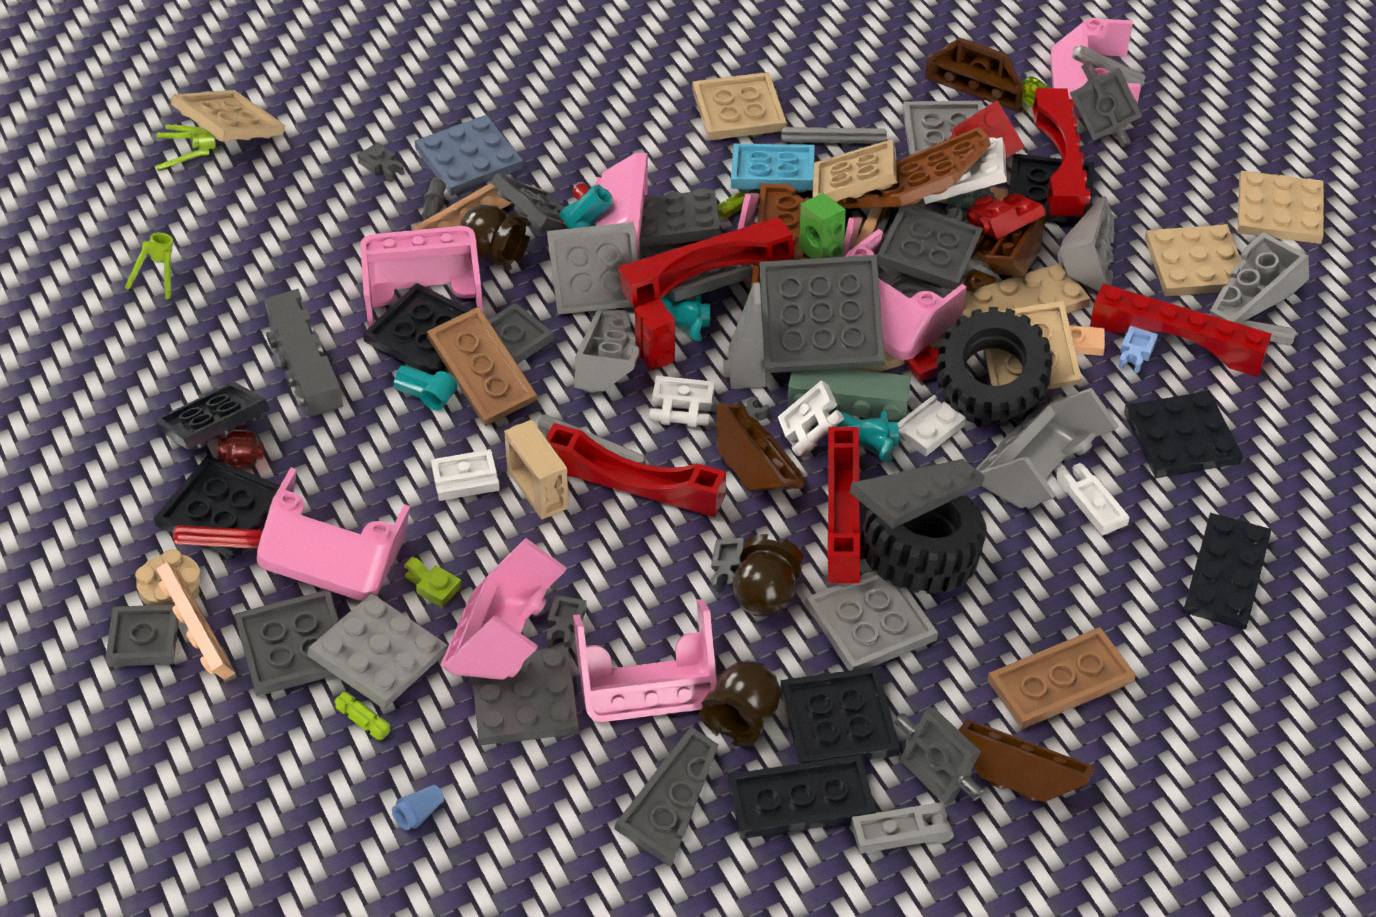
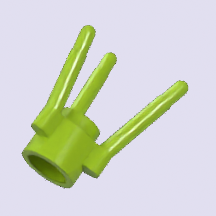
[156,124,215,170]
[125,232,173,300]

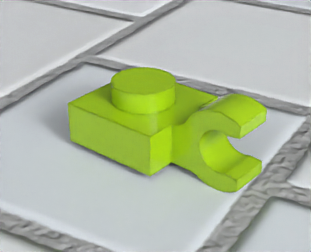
[404,557,461,608]

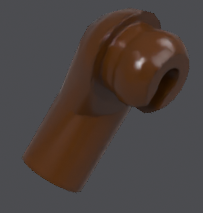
[962,269,996,291]

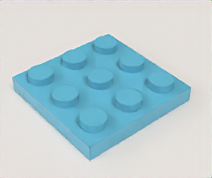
[731,144,814,192]

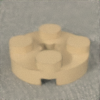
[135,549,202,605]

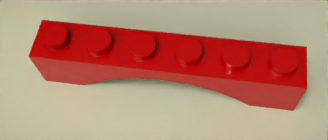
[1032,88,1090,216]
[618,217,795,309]
[1090,283,1272,377]
[546,423,726,517]
[827,427,860,583]

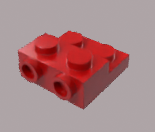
[950,100,1025,158]
[966,193,1046,239]

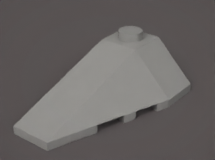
[1057,196,1114,291]
[1210,232,1309,324]
[723,282,766,389]
[574,309,639,393]

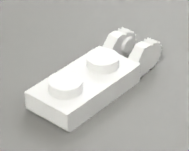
[1056,463,1129,536]

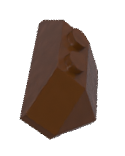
[925,37,1024,112]
[971,207,1047,278]
[717,402,805,491]
[959,718,1096,802]

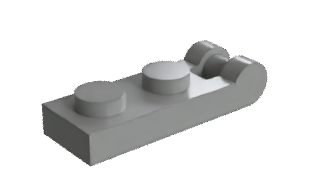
[851,803,954,854]

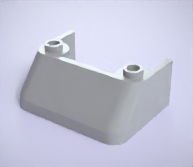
[976,388,1119,509]

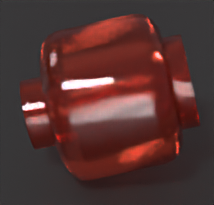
[217,430,264,470]

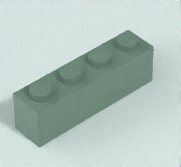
[787,368,911,421]

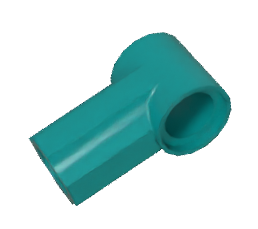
[559,185,613,229]
[393,365,458,411]

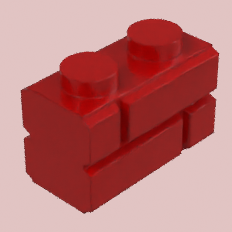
[635,300,675,370]

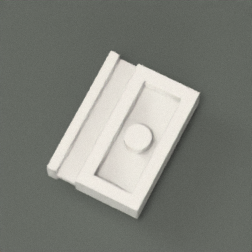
[898,395,966,456]
[431,449,499,501]

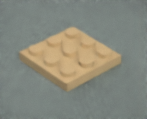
[692,72,787,141]
[171,90,286,142]
[813,139,897,203]
[1237,171,1323,244]
[1145,224,1241,297]
[983,300,1082,390]

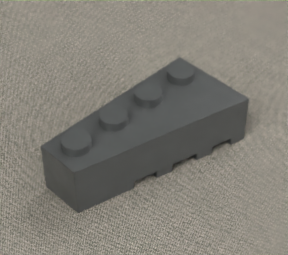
[265,289,343,418]

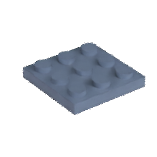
[415,115,524,196]

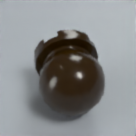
[459,205,530,270]
[733,534,803,617]
[699,660,781,747]

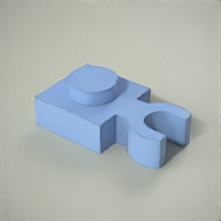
[1119,326,1158,373]

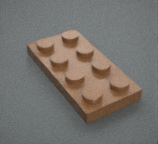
[427,307,537,426]
[987,627,1136,729]

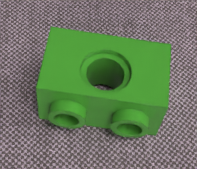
[800,193,846,259]

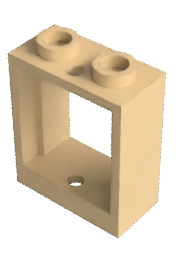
[504,419,569,520]

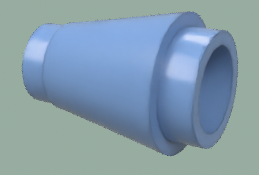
[392,785,444,830]

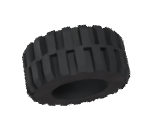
[937,307,1052,426]
[860,496,987,594]

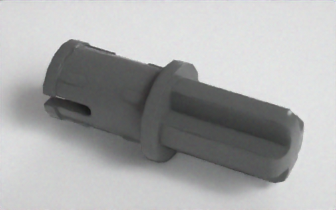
[422,178,446,220]

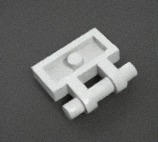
[649,376,715,428]
[778,380,844,456]

